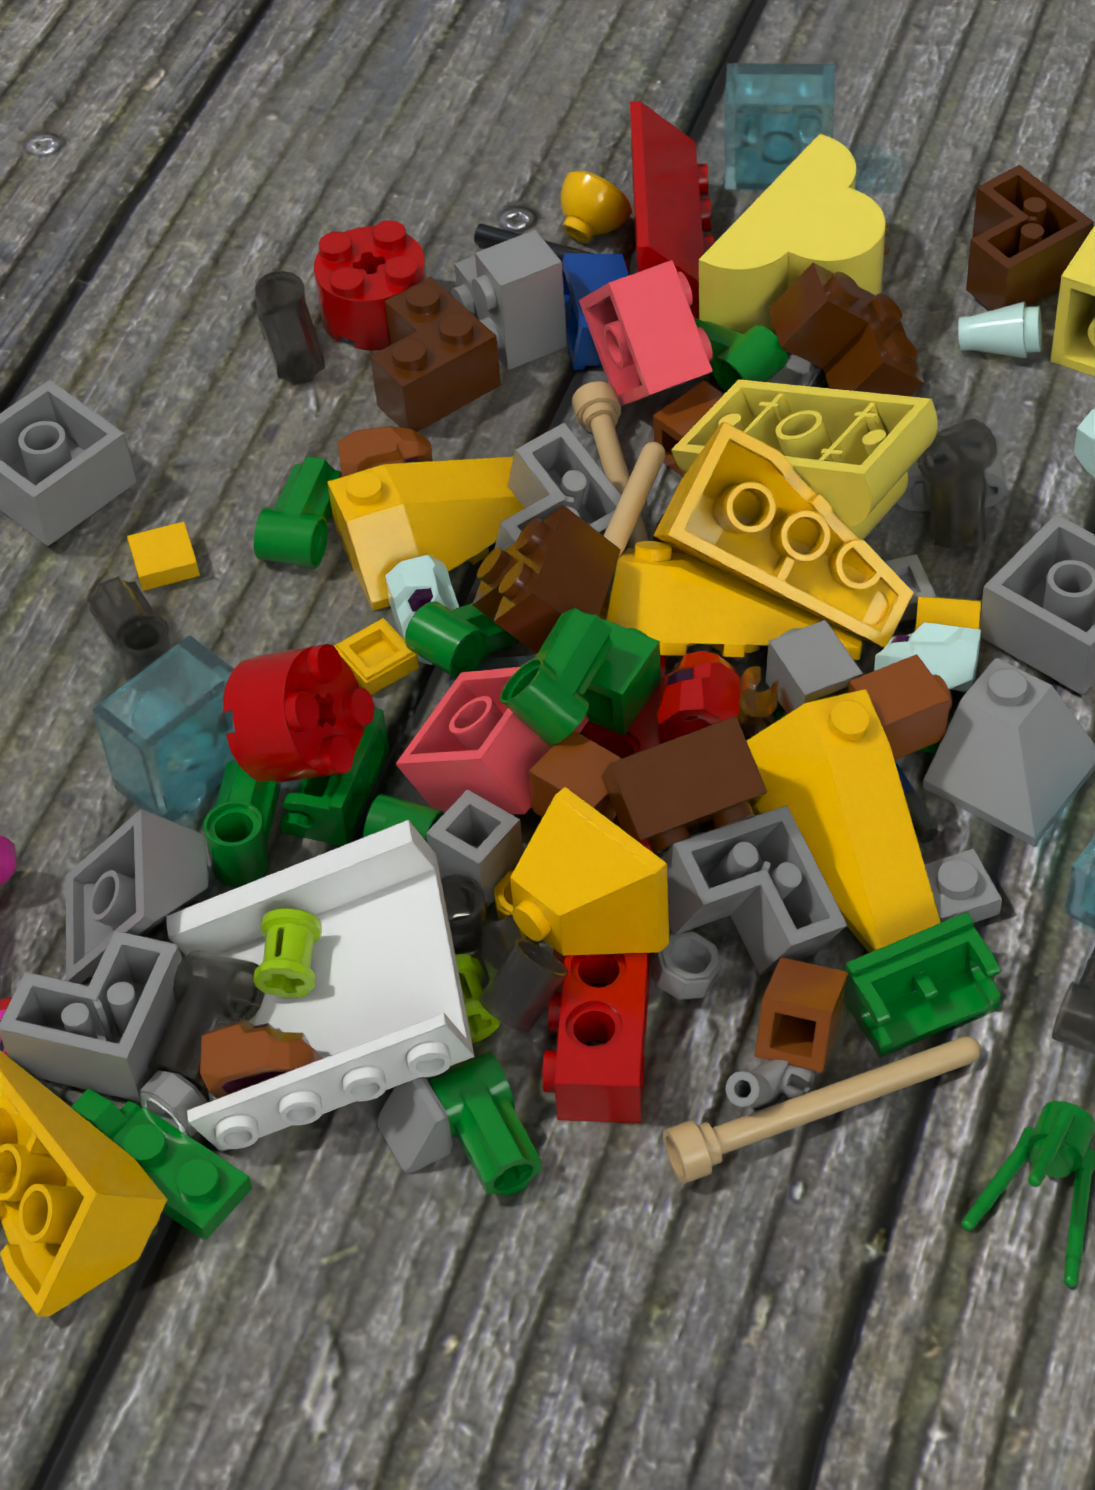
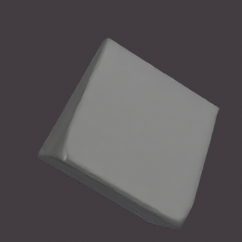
[377,1077,453,1173]

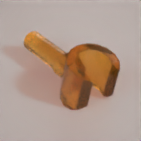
[737,666,779,726]

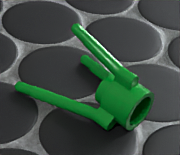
[961,1101,1095,1288]

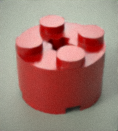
[314,220,427,351]
[223,644,374,782]

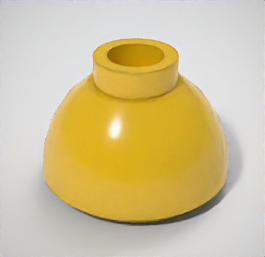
[560,170,632,244]

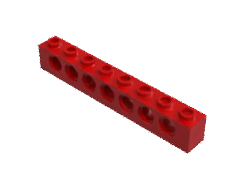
[542,655,667,1123]

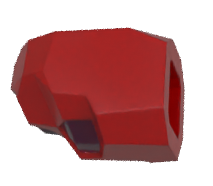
[657,651,740,742]

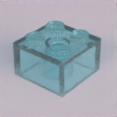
[724,63,835,190]
[92,635,235,822]

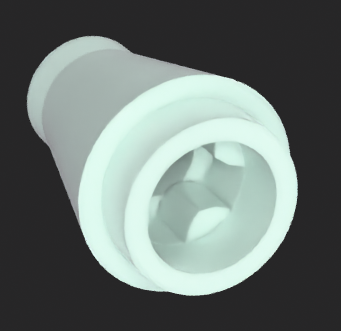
[958,301,1042,359]

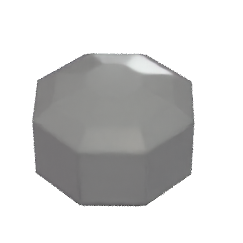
[650,931,722,1000]
[140,1070,207,1137]

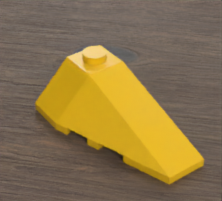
[653,422,914,648]
[327,456,525,611]
[606,541,865,660]
[747,689,941,953]
[0,1050,168,1317]

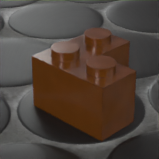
[966,165,1094,310]
[768,263,925,397]
[370,277,501,432]
[472,505,621,654]
[601,716,767,854]

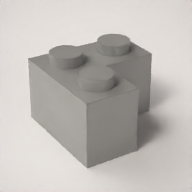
[451,229,567,370]
[495,423,621,550]
[660,805,847,975]
[0,931,191,1102]

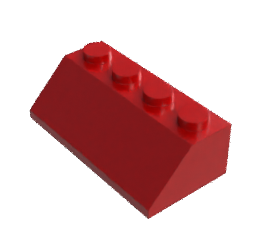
[630,101,714,319]

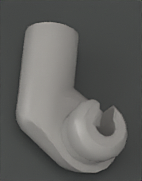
[726,1060,815,1109]

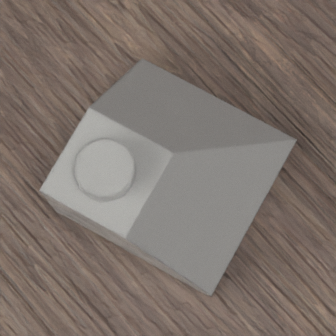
[923,657,1095,847]
[65,809,210,984]

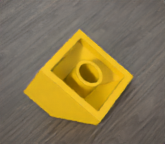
[510,787,669,956]

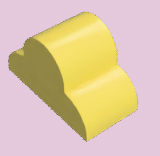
[699,134,886,336]
[671,379,938,540]

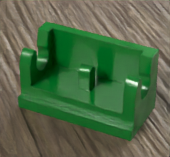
[280,708,390,846]
[844,912,1002,1058]

